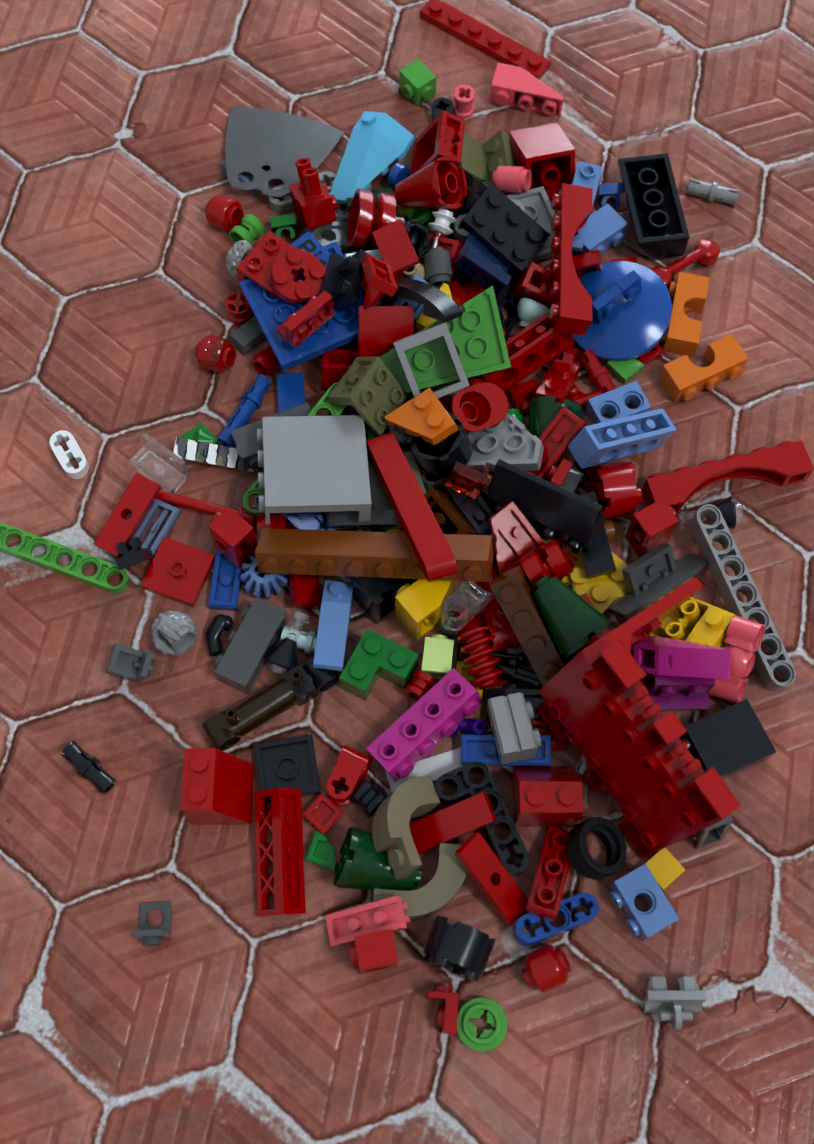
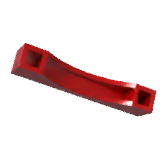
[549,183,593,336]
[642,440,814,513]

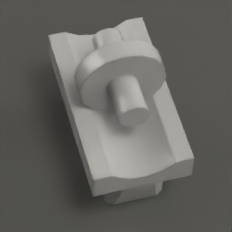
[643,976,706,1031]

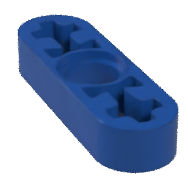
[513,893,599,946]

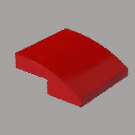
[357,306,414,357]

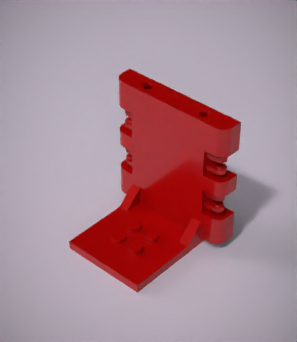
[536,577,741,859]

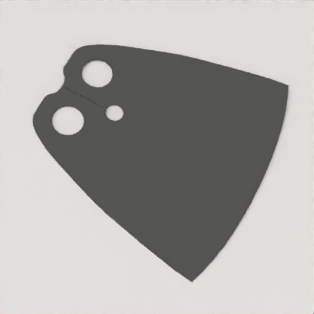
[225,107,345,197]

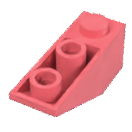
[490,63,564,117]

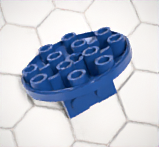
[572,261,672,362]

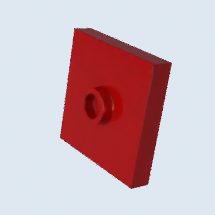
[140,537,215,607]

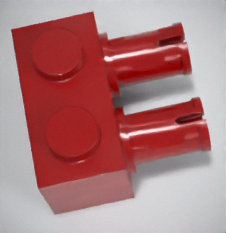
[288,158,338,230]

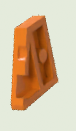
[384,387,459,445]

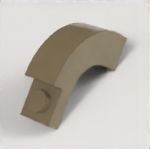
[372,775,440,880]
[373,843,467,920]

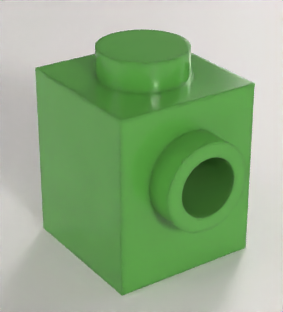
[399,59,436,106]

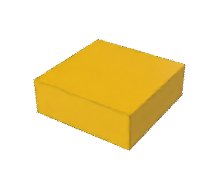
[646,848,685,891]

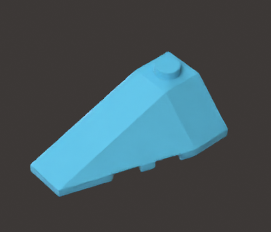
[330,111,415,204]

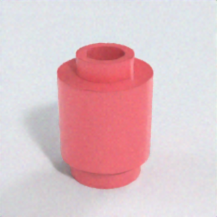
[492,166,532,193]

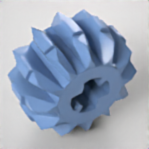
[240,555,289,599]

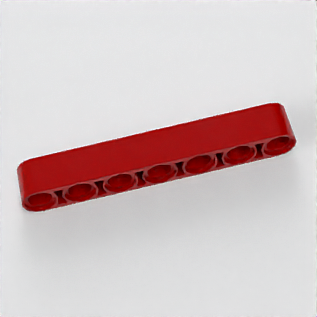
[366,432,458,583]

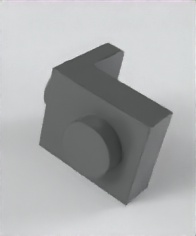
[105,643,155,683]

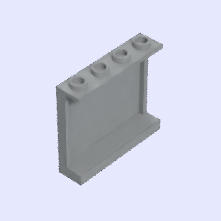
[257,415,371,524]

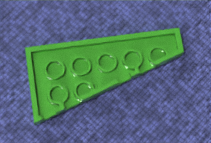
[351,286,511,406]

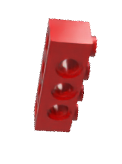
[473,311,574,392]

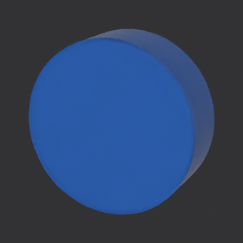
[387,163,410,189]

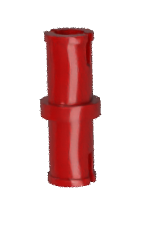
[578,349,616,394]

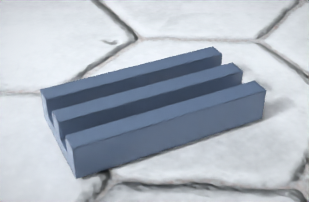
[128,499,182,556]

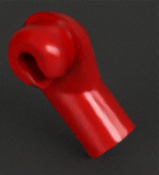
[566,384,602,409]

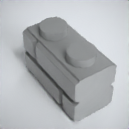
[487,692,541,764]

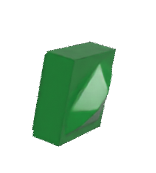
[181,422,219,445]

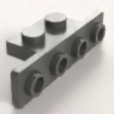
[608,543,709,620]

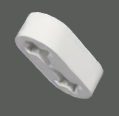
[49,430,89,479]

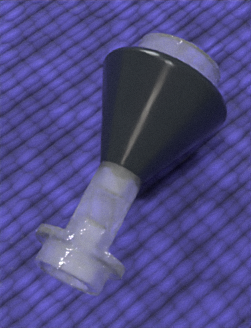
[678,496,743,529]
[266,609,311,675]

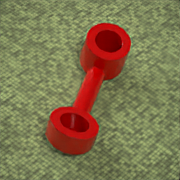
[651,239,720,289]

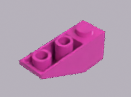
[634,636,731,680]

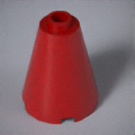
[394,155,467,210]

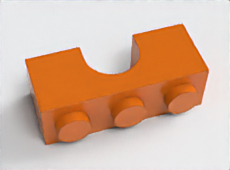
[662,272,710,357]
[658,334,749,403]

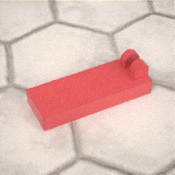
[325,896,410,947]

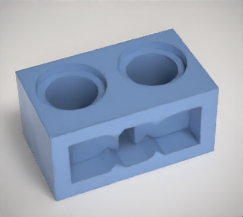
[585,381,651,424]

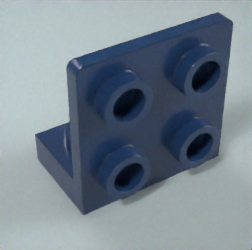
[451,233,512,294]

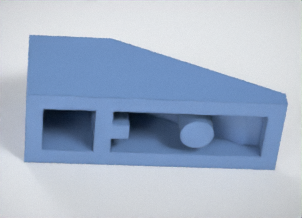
[313,580,353,671]

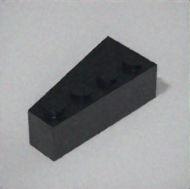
[353,577,418,624]

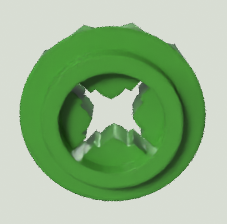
[457,998,507,1051]

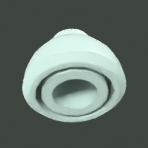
[517,297,550,328]

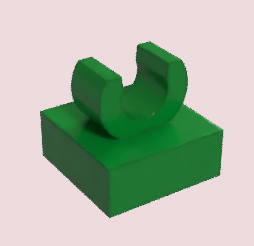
[269,213,297,239]

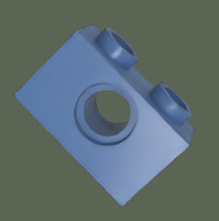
[610,863,679,941]

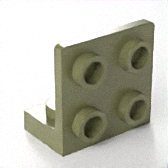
[454,130,514,187]
[328,356,408,435]

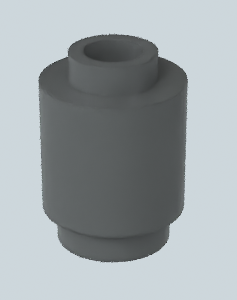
[423,247,453,289]

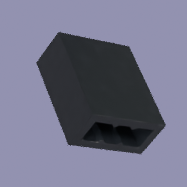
[679,699,776,779]

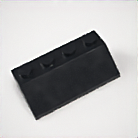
[618,153,689,258]
[487,459,606,553]

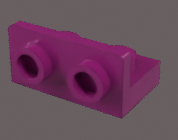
[648,675,715,711]

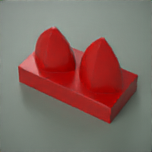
[361,253,398,309]

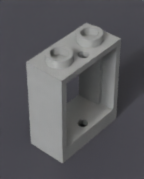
[393,322,470,400]

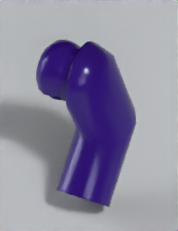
[449,718,486,738]

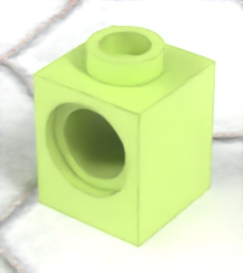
[421,634,454,681]

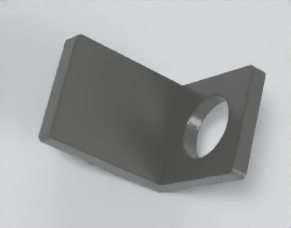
[132,902,172,946]

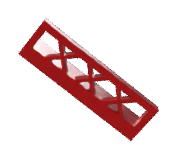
[254,788,306,917]

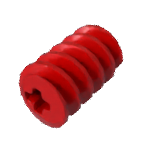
[458,626,507,690]

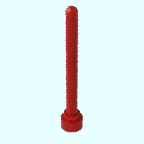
[156,490,257,530]

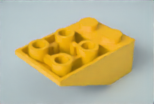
[395,579,458,642]
[646,590,736,648]

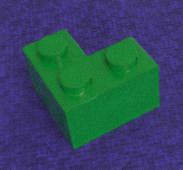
[339,629,419,701]

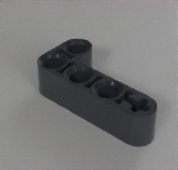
[435,761,529,878]

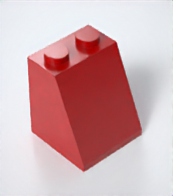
[509,122,575,200]
[181,748,254,825]
[512,766,584,827]

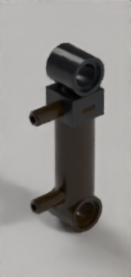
[202,657,340,751]

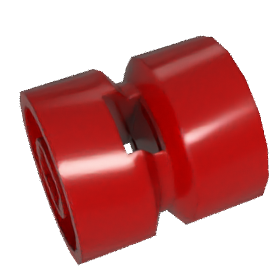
[520,539,574,585]

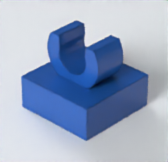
[595,182,624,208]

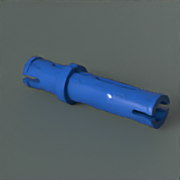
[217,374,272,448]

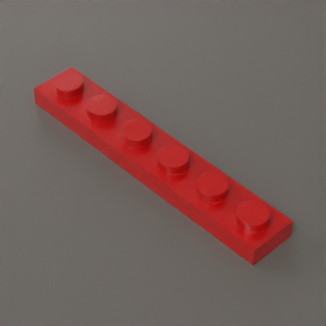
[420,0,551,80]

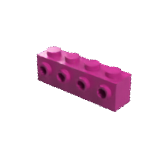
[366,668,483,782]

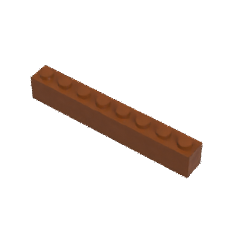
[254,528,493,582]

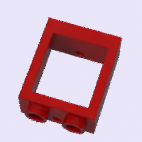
[410,110,465,175]

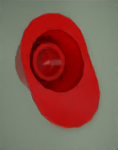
[450,382,509,432]

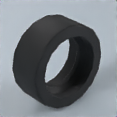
[566,817,627,880]

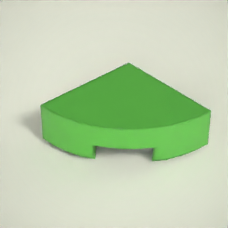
[606,359,645,384]

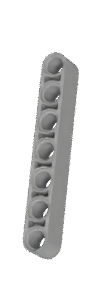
[690,504,796,692]

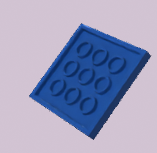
[239,241,365,371]

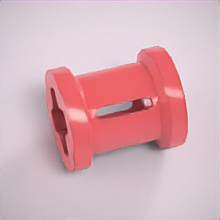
[453,85,475,119]

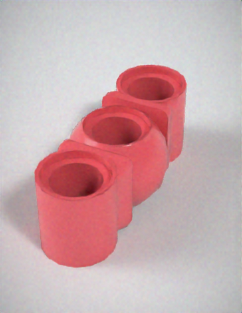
[708,616,765,704]

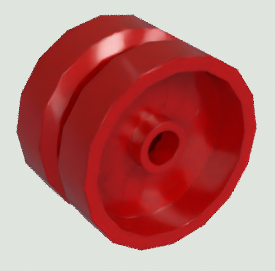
[347,189,396,250]

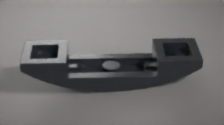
[361,278,463,322]

